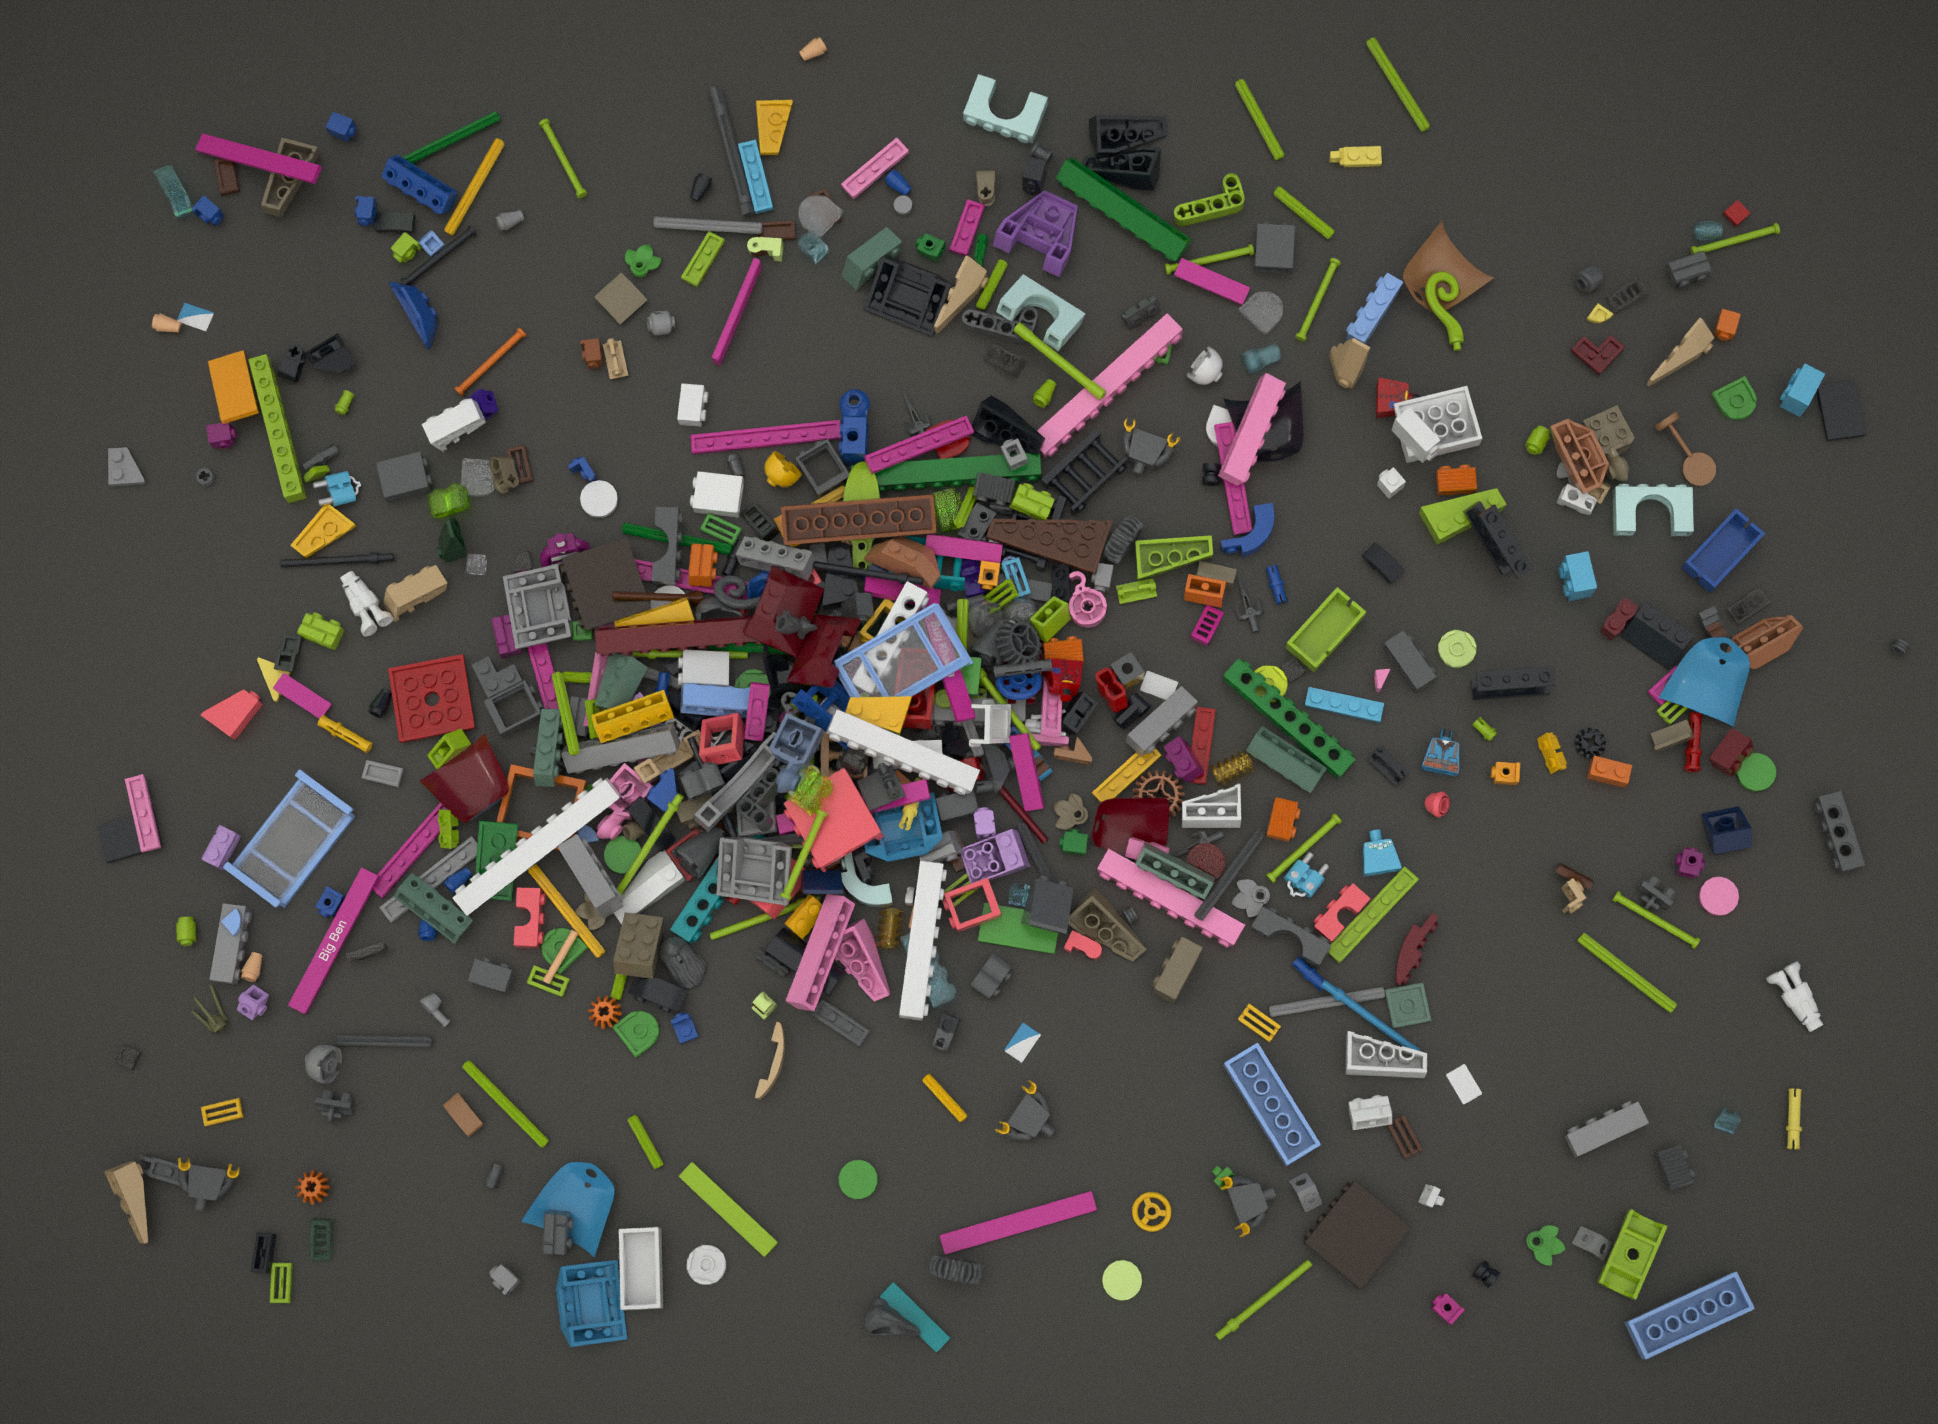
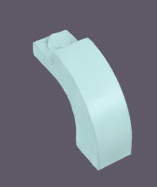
[841,852,893,907]

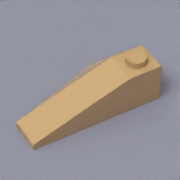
[934,255,989,333]
[1646,318,1714,387]

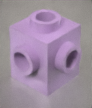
[237,984,269,1020]

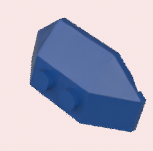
[389,281,438,350]

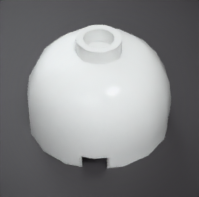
[1187,347,1223,385]

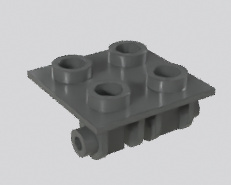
[857,763,905,811]

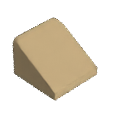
[1588,481,1611,504]

